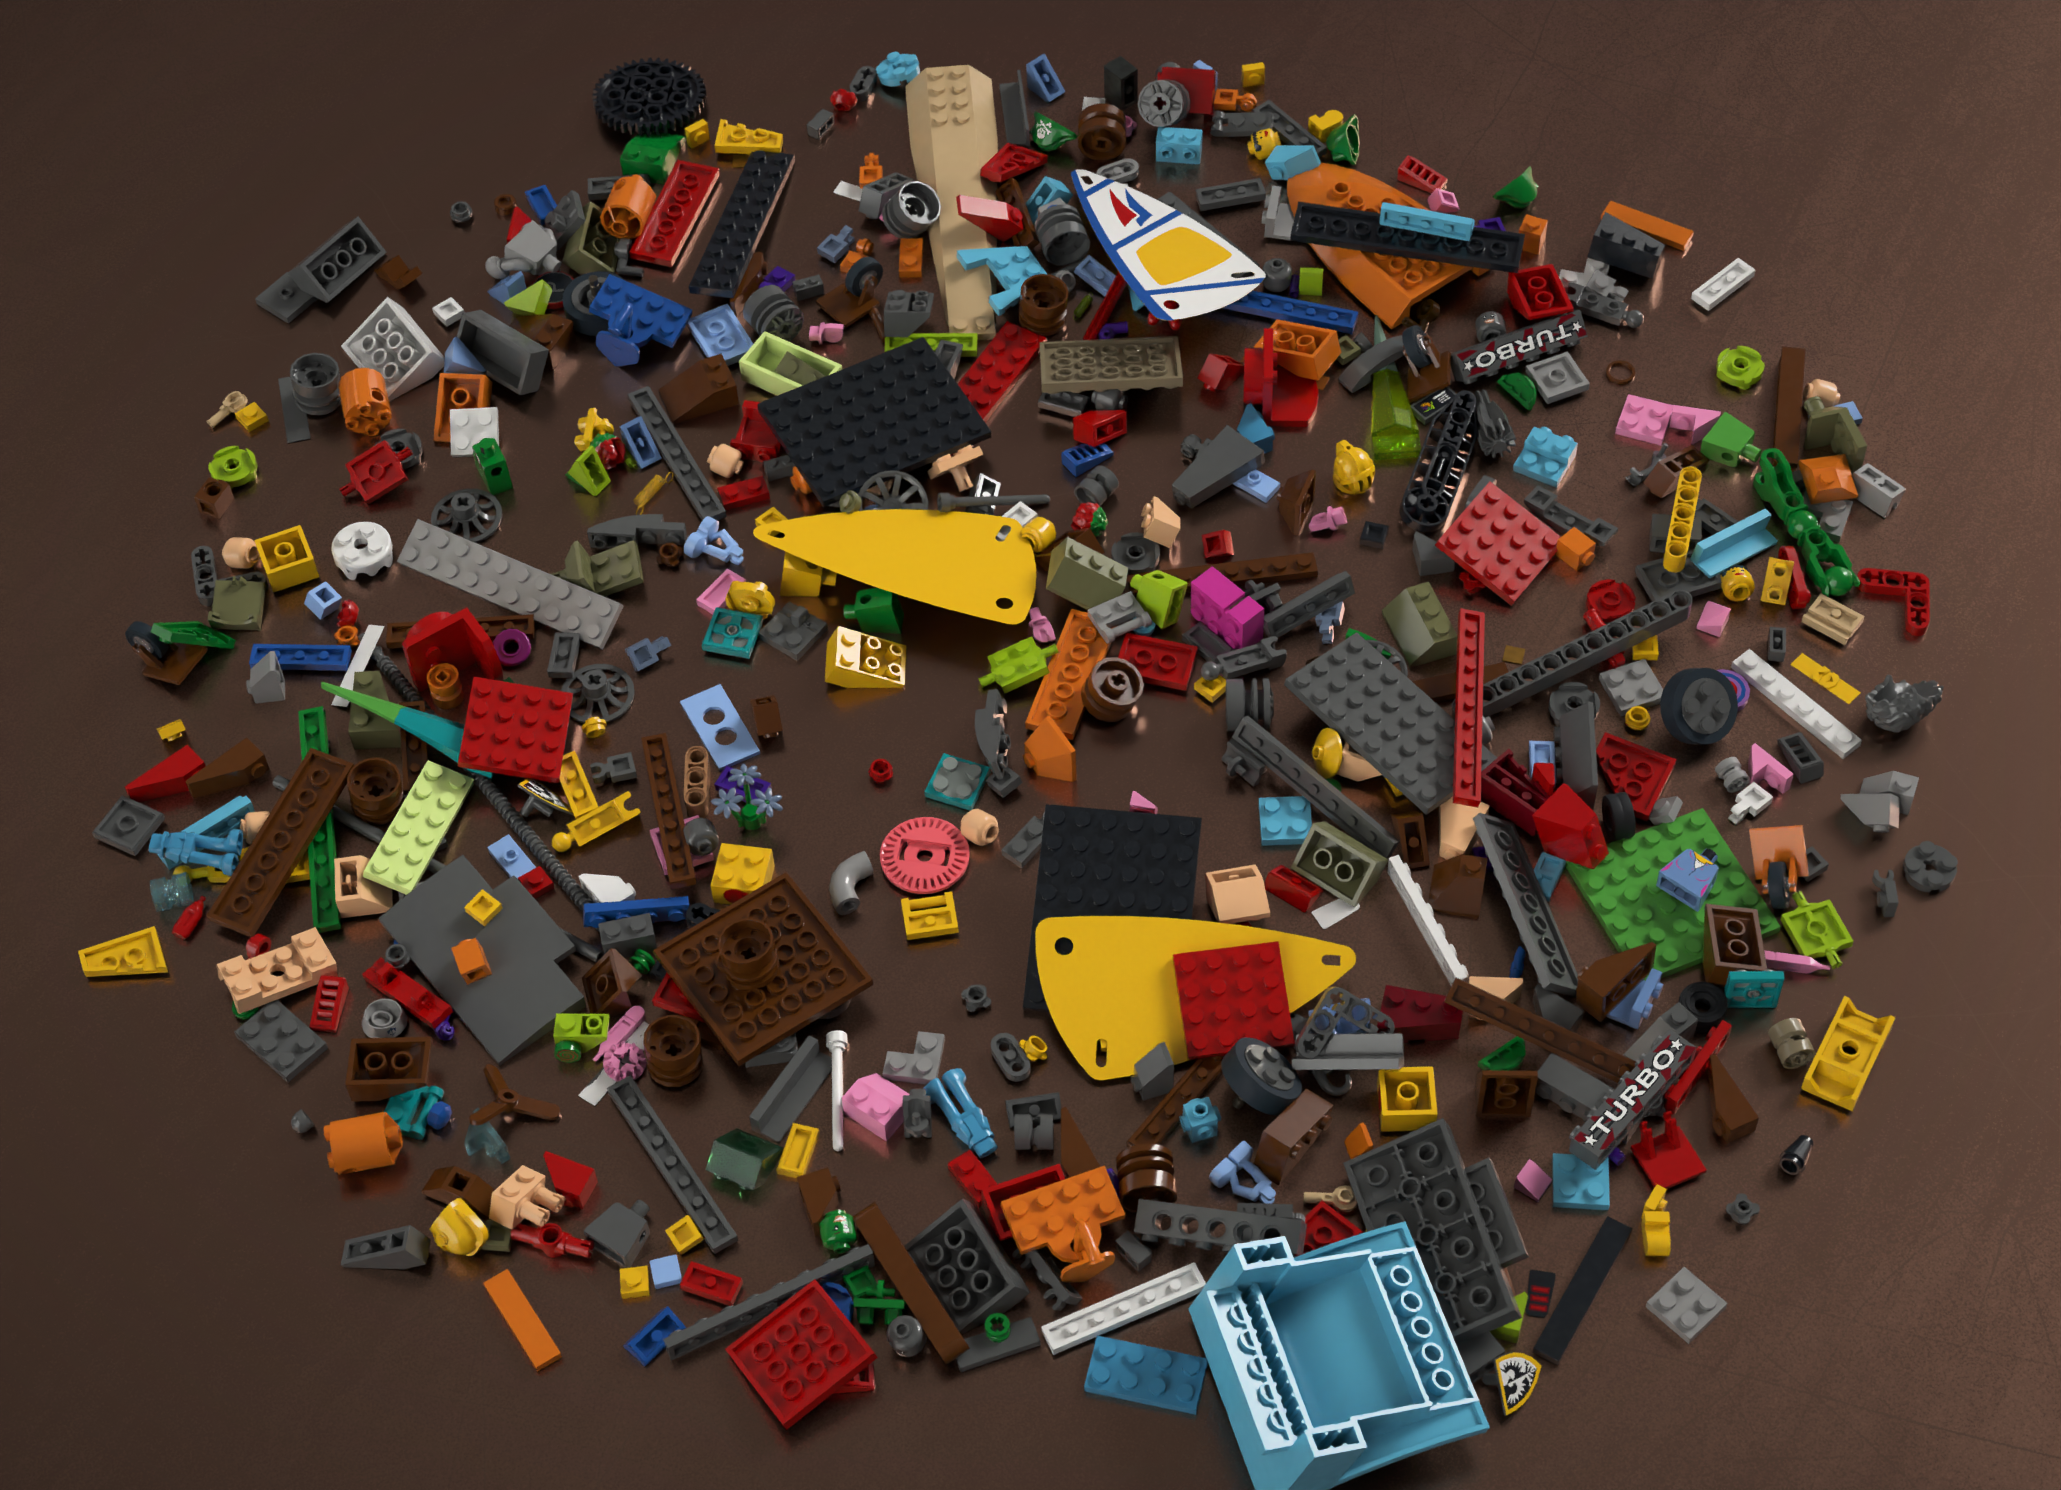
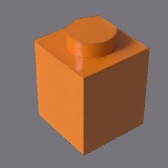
[1519,214,1548,255]
[1555,527,1596,571]
[451,938,492,984]

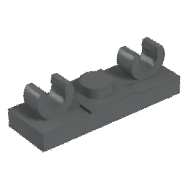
[1012,1248,1083,1311]

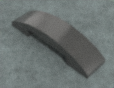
[1338,335,1406,393]
[1524,485,1618,546]

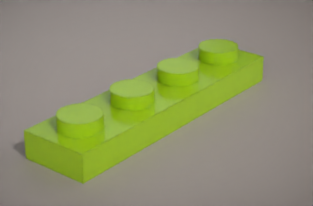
[884,333,978,357]

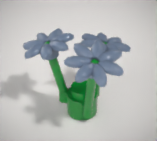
[711,764,783,830]

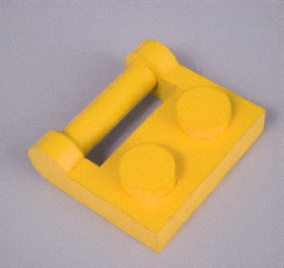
[901,891,959,940]

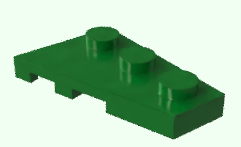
[151,621,236,649]

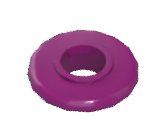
[493,629,531,667]

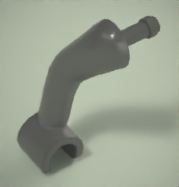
[1625,443,1668,486]

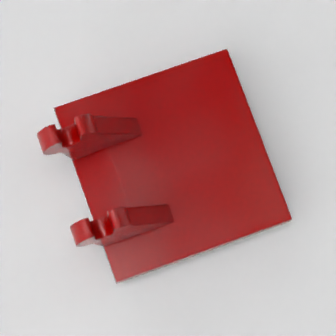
[1630,1111,1707,1189]

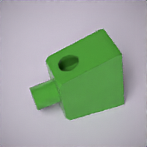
[1700,412,1762,467]

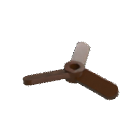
[469,1064,560,1125]

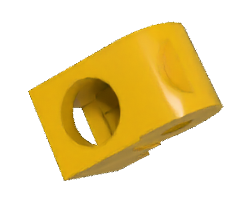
[1308,110,1343,143]
[1641,1211,1671,1256]

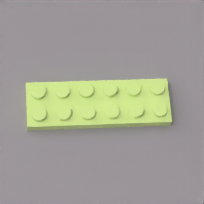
[363,760,474,895]

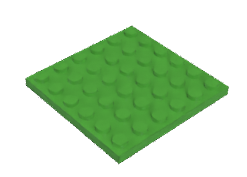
[1565,808,1781,981]

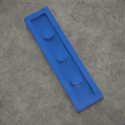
[249,644,352,671]
[583,896,689,928]

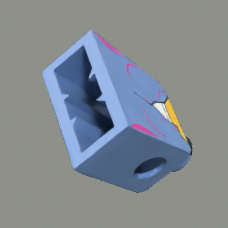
[1656,848,1719,912]

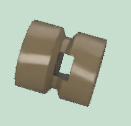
[1768,1018,1816,1069]

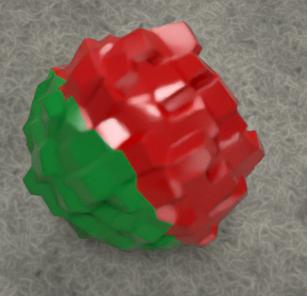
[590,433,626,470]
[1070,502,1108,537]

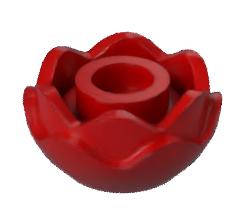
[830,89,857,111]
[336,599,359,627]

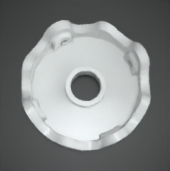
[331,522,393,580]

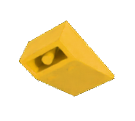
[825,626,906,688]

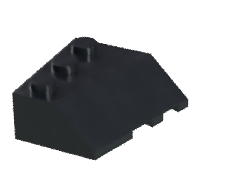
[1588,212,1665,279]

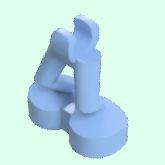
[684,516,744,565]
[1209,1141,1276,1204]

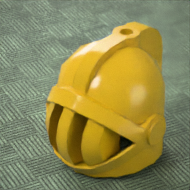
[1333,440,1375,495]
[429,1198,489,1256]

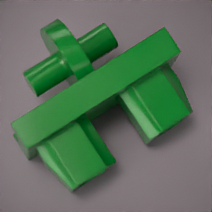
[853,1280,907,1326]

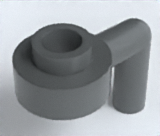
[615,238,644,277]

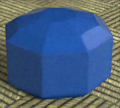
[427,1101,452,1130]

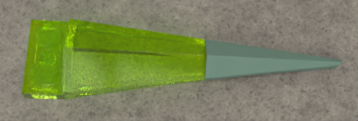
[1371,315,1421,460]

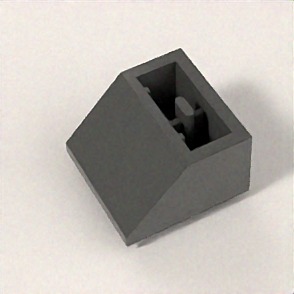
[884,290,934,337]

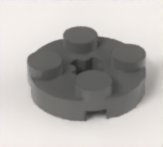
[375,429,423,470]
[1111,532,1160,574]
[1549,682,1600,726]
[1903,841,1958,892]

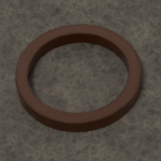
[1606,360,1636,384]

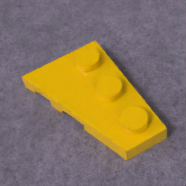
[715,119,783,155]
[78,926,168,977]

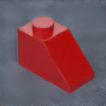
[1197,353,1244,392]
[1073,410,1127,447]
[543,1151,598,1209]

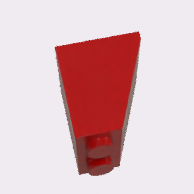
[1532,783,1609,870]

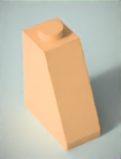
[1439,797,1490,860]

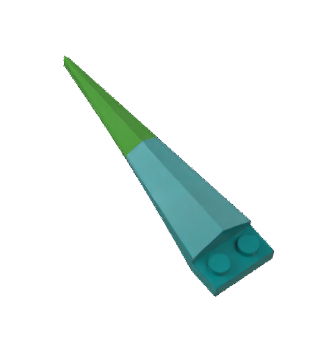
[321,682,495,778]

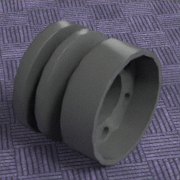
[1138,79,1190,127]
[882,181,941,238]
[1035,204,1090,266]
[743,285,804,342]
[290,353,341,415]
[1226,678,1274,732]

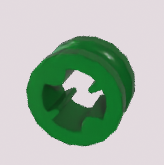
[628,949,655,974]
[985,1313,1011,1342]

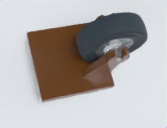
[816,257,883,328]
[1402,325,1451,403]
[125,621,208,685]

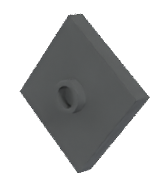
[255,272,318,324]
[92,795,165,856]

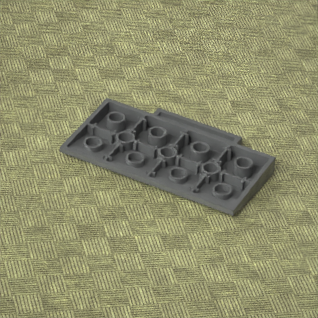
[379,855,586,1066]
[1343,1118,1529,1344]

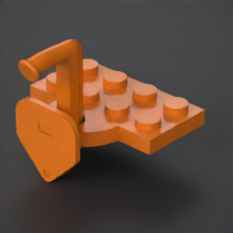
[1001,1165,1125,1282]

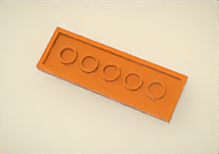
[1025,609,1118,740]

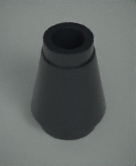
[1779,1135,1814,1175]

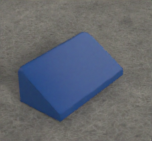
[623,1306,686,1366]

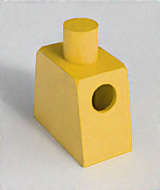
[780,552,837,597]

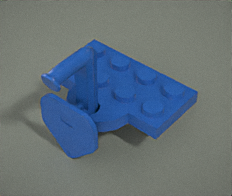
[589,274,693,367]

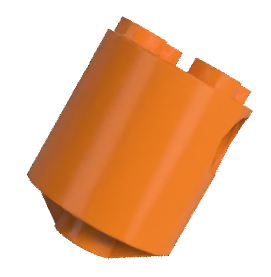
[600,174,656,239]
[338,368,392,437]
[324,1112,403,1175]

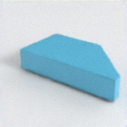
[1534,852,1566,902]

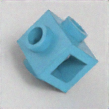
[1179,1097,1221,1143]

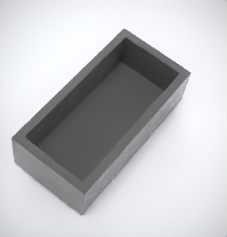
[457,310,549,395]

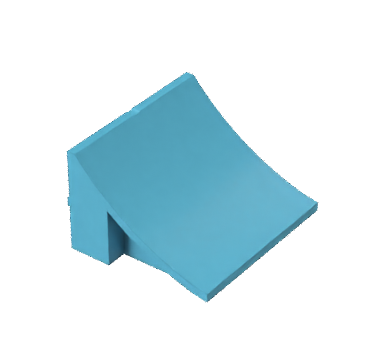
[1188,1222,1490,1490]

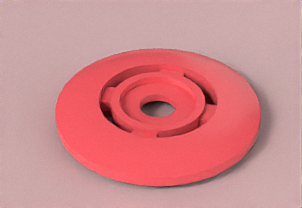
[880,817,970,894]

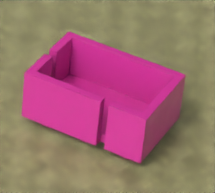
[1191,566,1264,650]

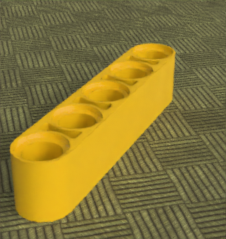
[1663,466,1702,573]

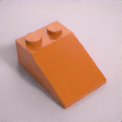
[1254,320,1341,381]
[433,373,493,443]

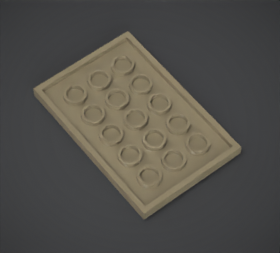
[1040,336,1183,394]

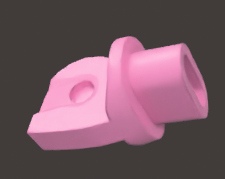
[809,322,844,344]
[1309,506,1347,532]
[1029,607,1056,643]

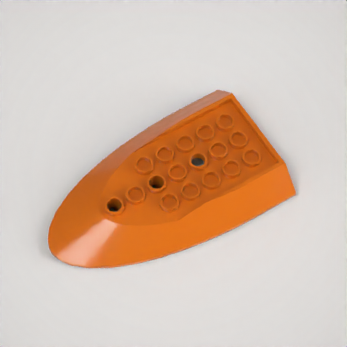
[1287,163,1490,329]

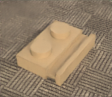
[1801,594,1864,645]

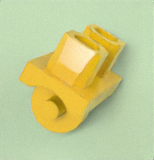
[574,408,614,451]
[1760,557,1794,605]

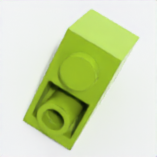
[553,1013,610,1053]

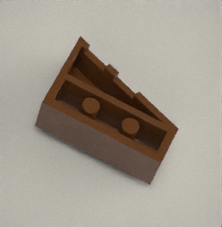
[1254,1088,1334,1185]

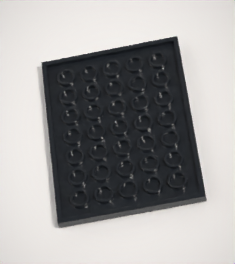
[757,337,992,508]
[1023,804,1202,1012]

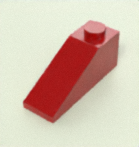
[956,195,1023,242]
[125,744,206,803]

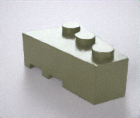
[348,671,401,750]

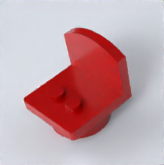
[1243,328,1318,427]
[402,607,504,692]

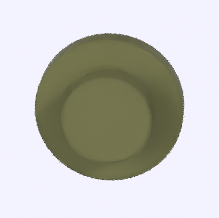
[839,490,862,513]

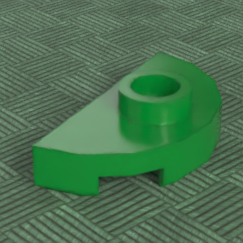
[1496,373,1537,411]
[1478,1036,1526,1071]

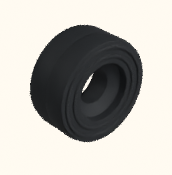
[1602,792,1636,841]
[1678,982,1728,1033]

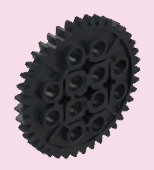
[592,58,707,136]

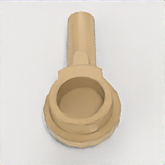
[207,391,248,428]
[1304,1185,1358,1213]

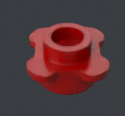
[1459,572,1486,593]

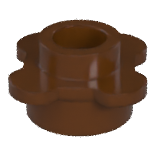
[656,543,684,567]

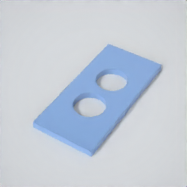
[680,684,760,771]

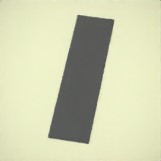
[278,377,311,443]

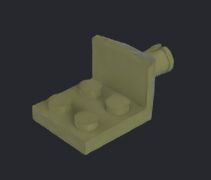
[1803,396,1867,476]
[550,540,644,597]

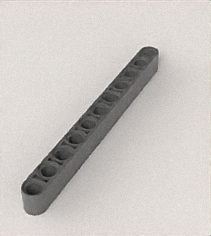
[1452,590,1692,720]

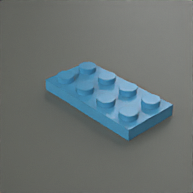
[1084,1336,1208,1415]

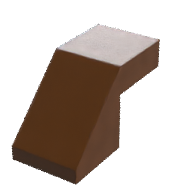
[375,255,422,289]

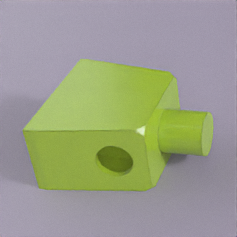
[1130,570,1188,629]

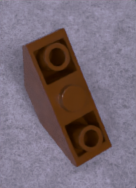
[421,1166,495,1221]

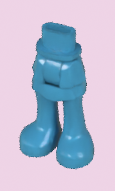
[149,829,243,876]
[923,1068,998,1159]

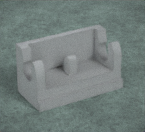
[1852,463,1906,518]

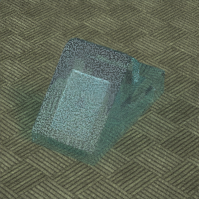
[464,1108,511,1164]

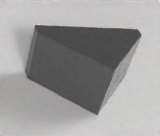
[1412,531,1457,576]

